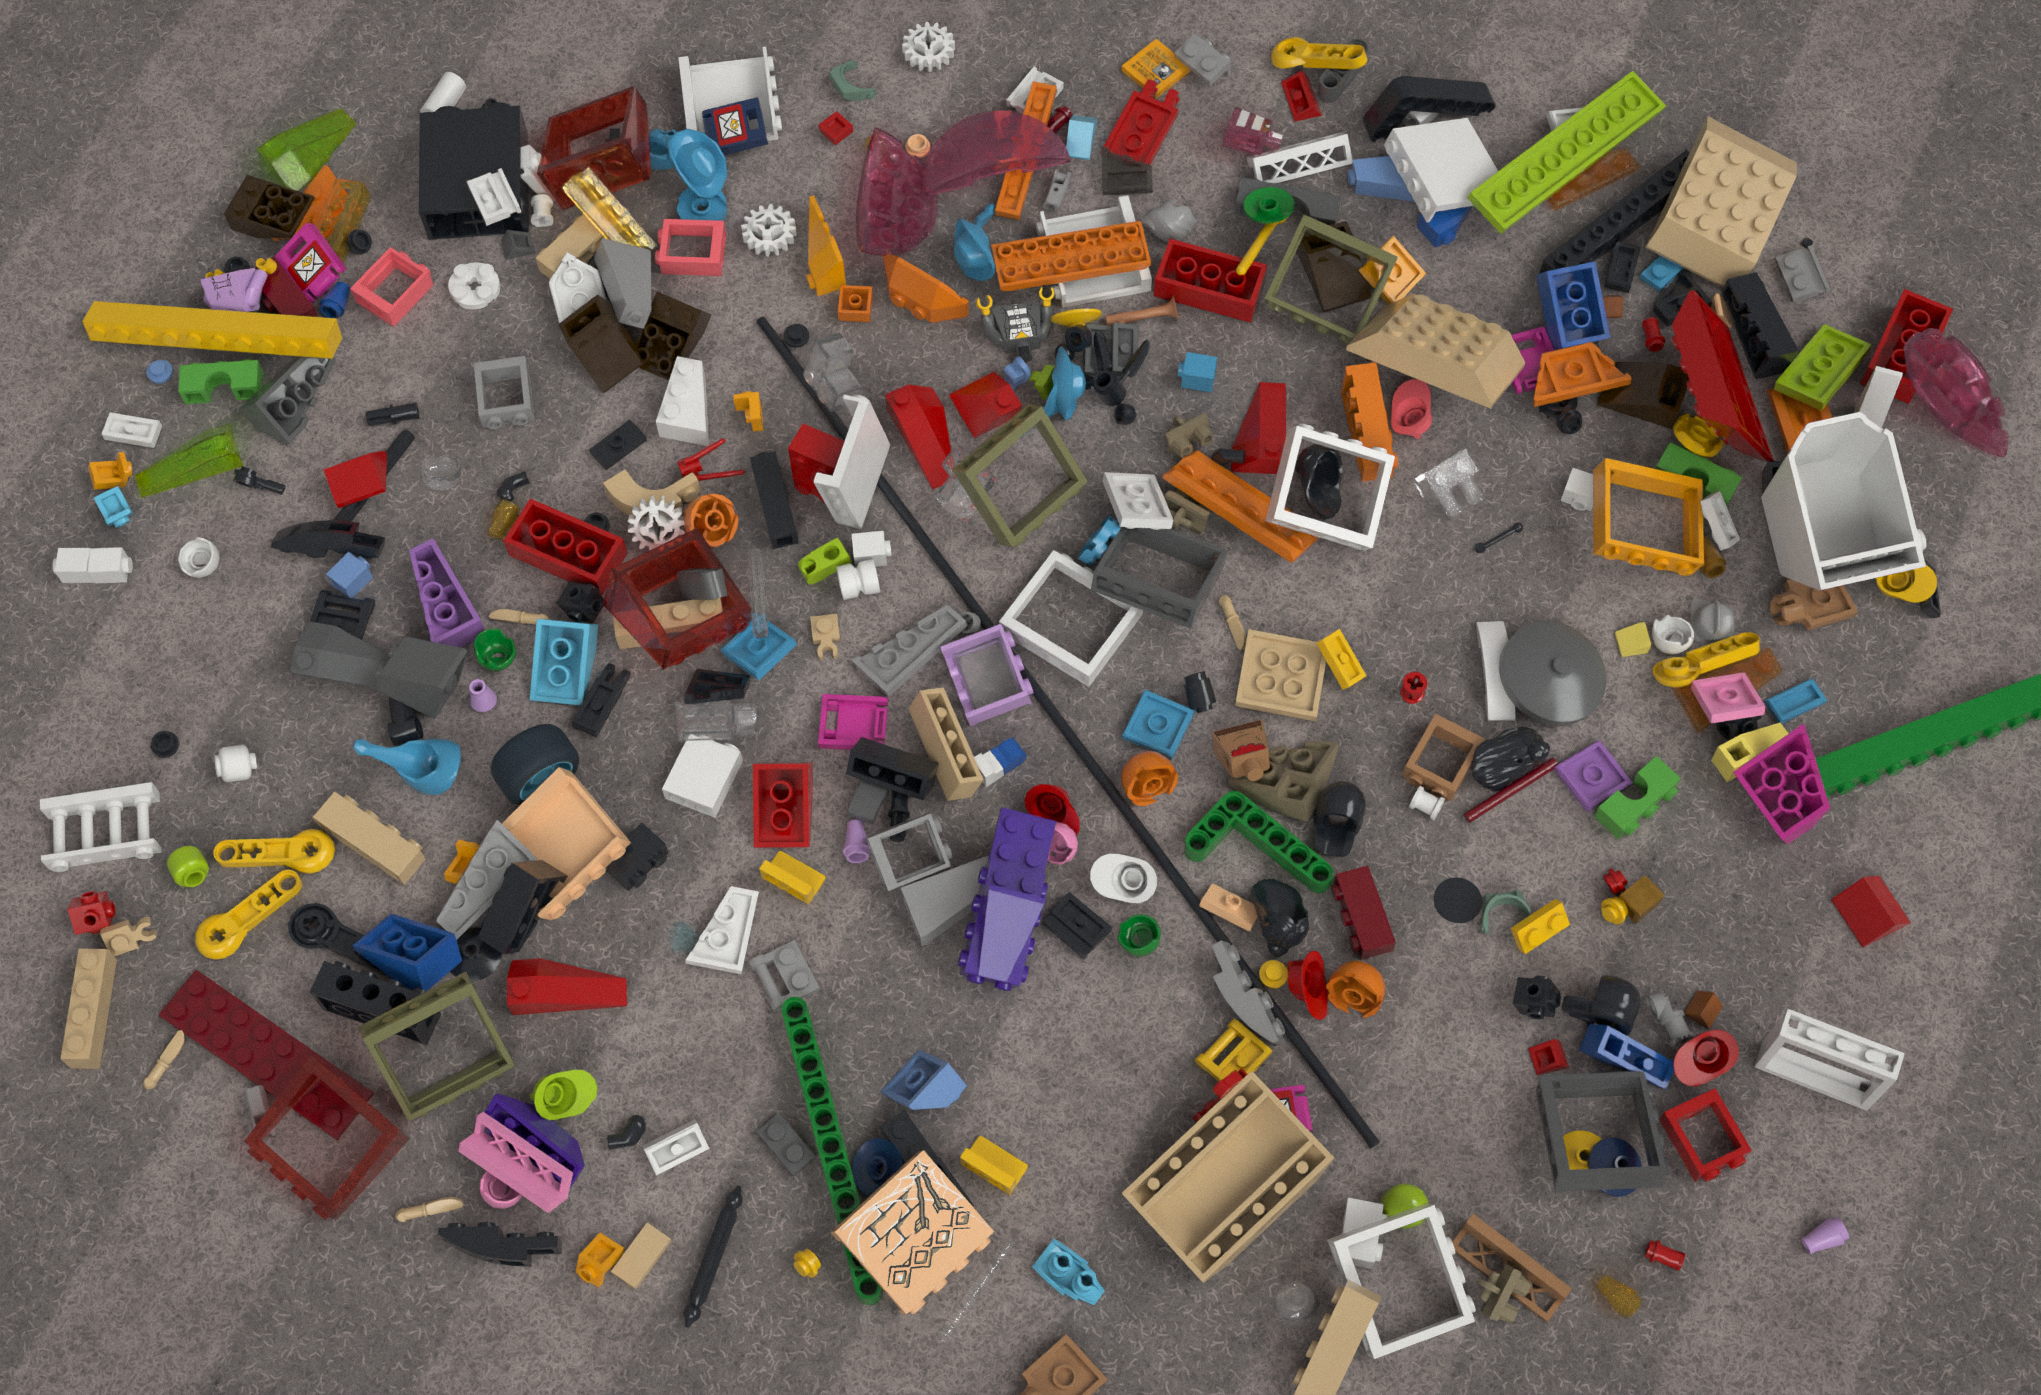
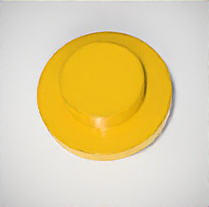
[1601,897,1628,925]
[1259,960,1288,989]
[794,1249,821,1278]

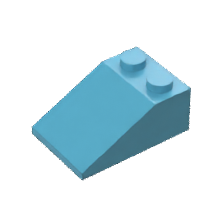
[530,619,599,705]

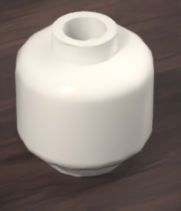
[214,745,257,782]

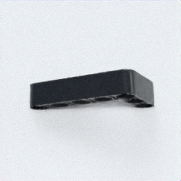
[1363,76,1496,142]

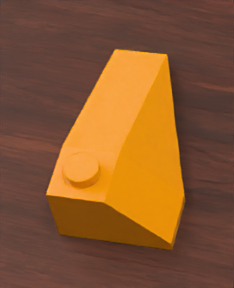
[806,195,846,296]

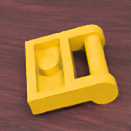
[1194,1018,1273,1082]

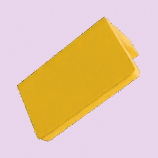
[759,851,826,905]
[960,1136,1028,1195]

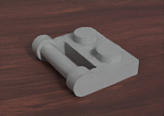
[749,940,820,1012]

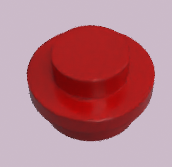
[1603,868,1628,895]

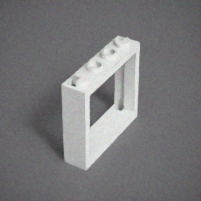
[1265,424,1395,550]
[999,550,1143,687]
[1754,1009,1905,1111]
[1327,1203,1476,1359]

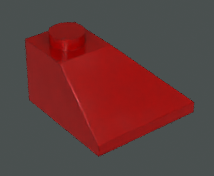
[949,372,1022,439]

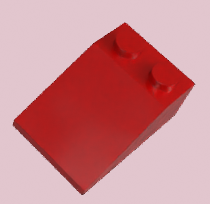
[753,762,813,848]

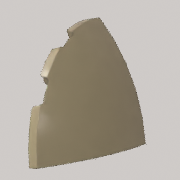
[1228,741,1339,822]

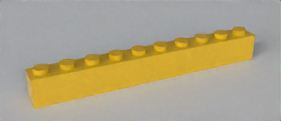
[82,301,342,359]

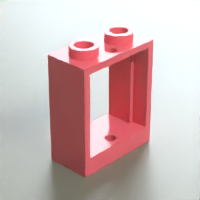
[655,219,726,276]
[350,247,434,327]

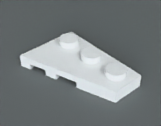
[685,886,759,974]

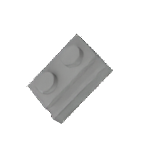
[1776,245,1829,303]

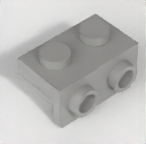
[1175,33,1231,86]

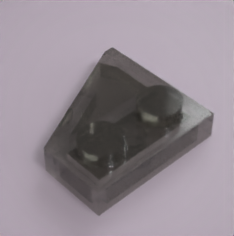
[1102,147,1153,195]

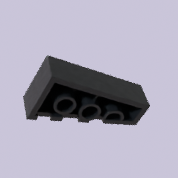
[1721,272,1799,380]

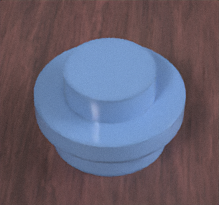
[146,360,173,384]

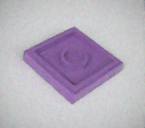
[1554,740,1633,812]

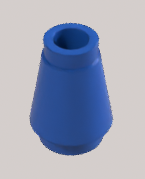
[319,282,350,319]

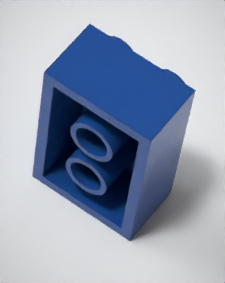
[1536,261,1611,350]

